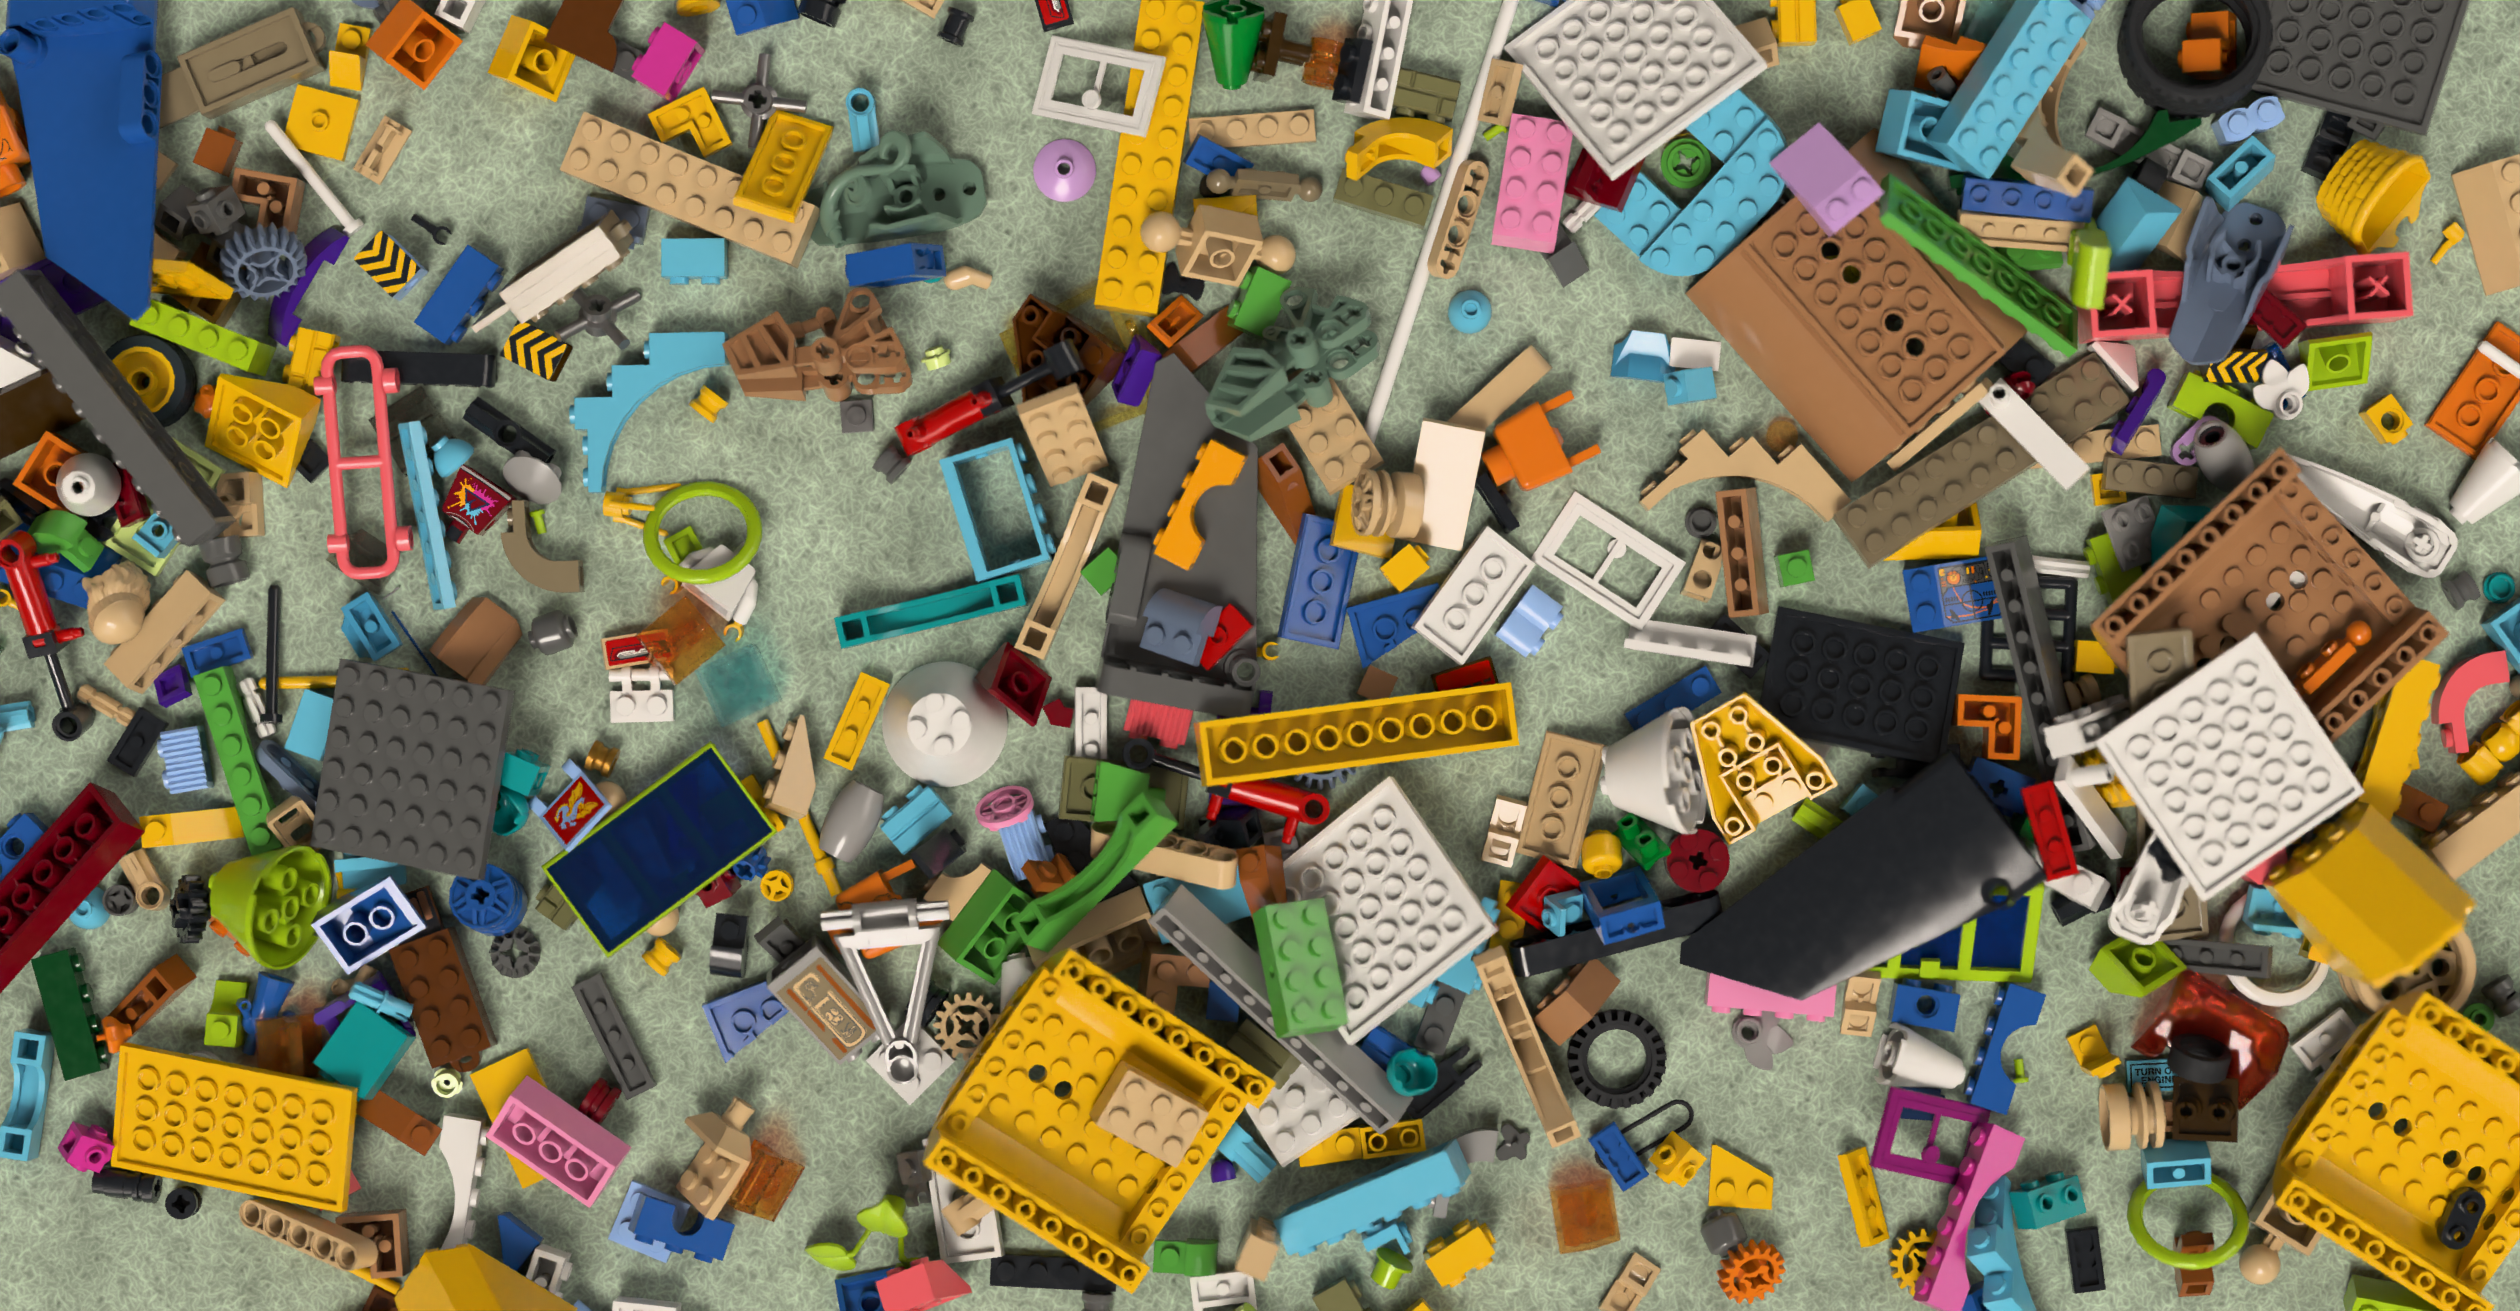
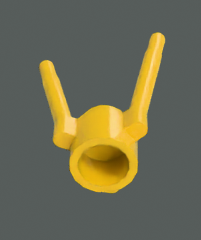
[603,483,681,537]

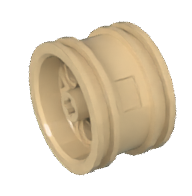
[2337,929,2476,1016]

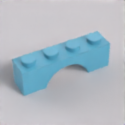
[0,1028,55,1161]

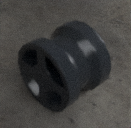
[165,1186,202,1220]

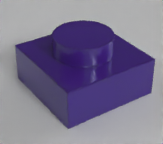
[154,664,193,708]

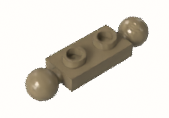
[1206,168,1323,202]

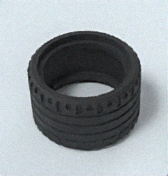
[2117,0,2273,119]

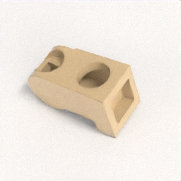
[1680,538,1722,603]

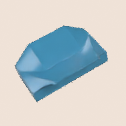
[1610,330,1675,383]
[341,591,403,662]

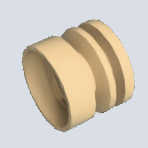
[1351,469,1425,539]
[2098,1081,2166,1151]

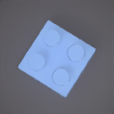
[608,1180,691,1263]

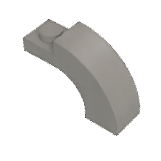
[1428,1127,1499,1219]

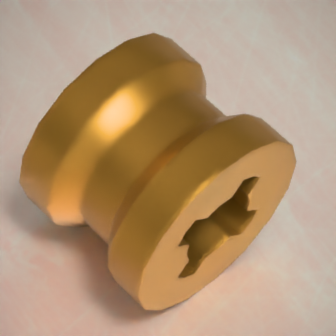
[584,740,620,778]

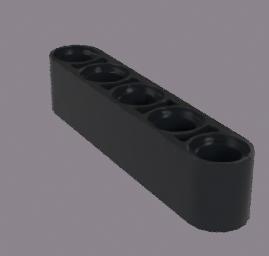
[341,351,496,388]

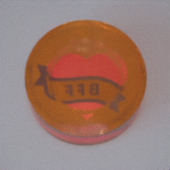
[1765,421,1798,453]

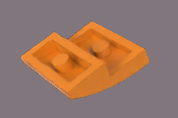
[1914,35,1988,92]

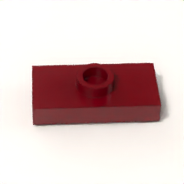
[2250,288,2307,350]
[112,462,151,528]

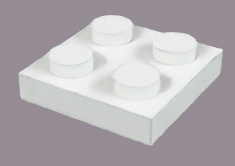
[866,1021,955,1105]

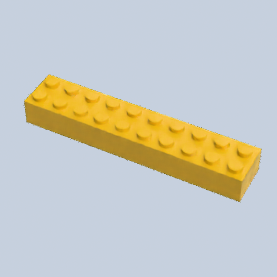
[1094,0,1205,318]
[1194,682,1519,787]

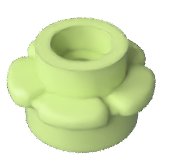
[921,345,951,371]
[431,1068,463,1098]

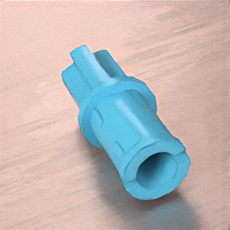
[349,982,414,1023]

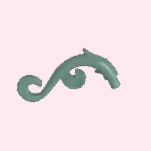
[819,130,912,248]

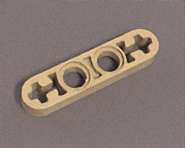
[1427,160,1489,279]

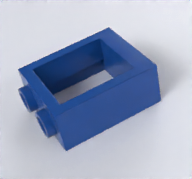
[845,243,946,288]
[1579,866,1665,945]

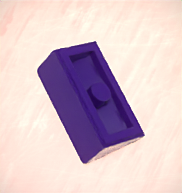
[1111,334,1162,407]

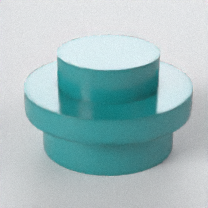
[2482,572,2515,604]

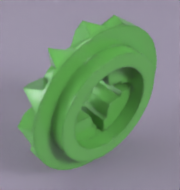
[1660,138,1711,189]

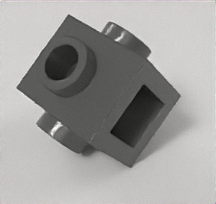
[186,185,246,235]

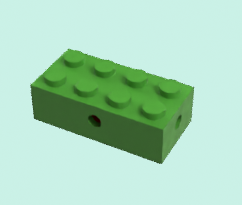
[1252,898,1349,1039]

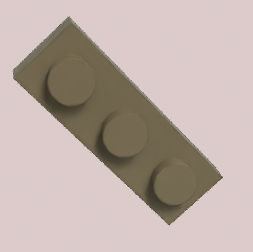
[2101,457,2198,499]

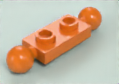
[2292,621,2372,701]

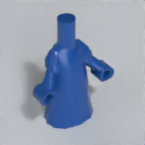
[236,971,297,1056]

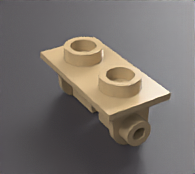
[353,115,412,185]

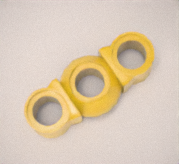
[2456,700,2520,786]

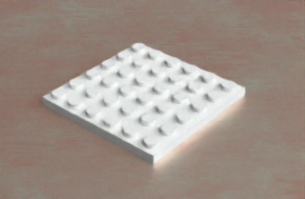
[1504,0,1768,181]
[2093,632,2364,902]
[1283,776,1499,1045]

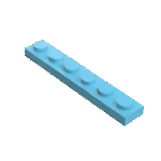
[398,420,457,610]

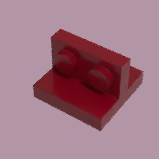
[1564,146,1646,213]

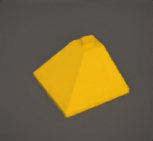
[204,373,321,488]

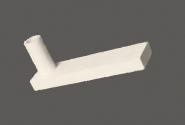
[1978,378,2090,492]
[2054,756,2128,859]

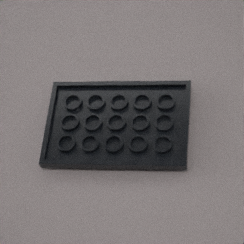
[1759,606,1965,765]

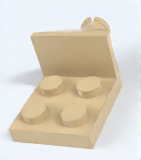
[675,1096,755,1221]

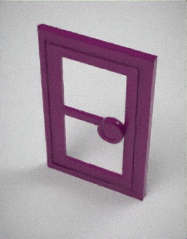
[1869,1086,1991,1185]

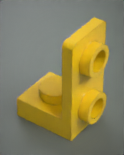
[2065,1024,2121,1078]

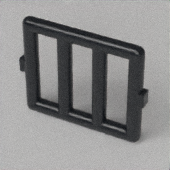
[1979,573,2078,683]

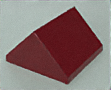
[974,641,1052,727]

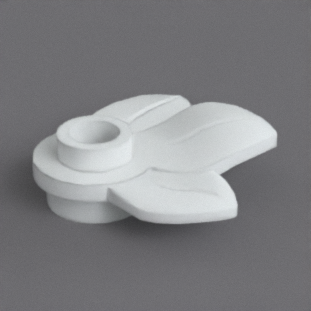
[2252,360,2309,420]

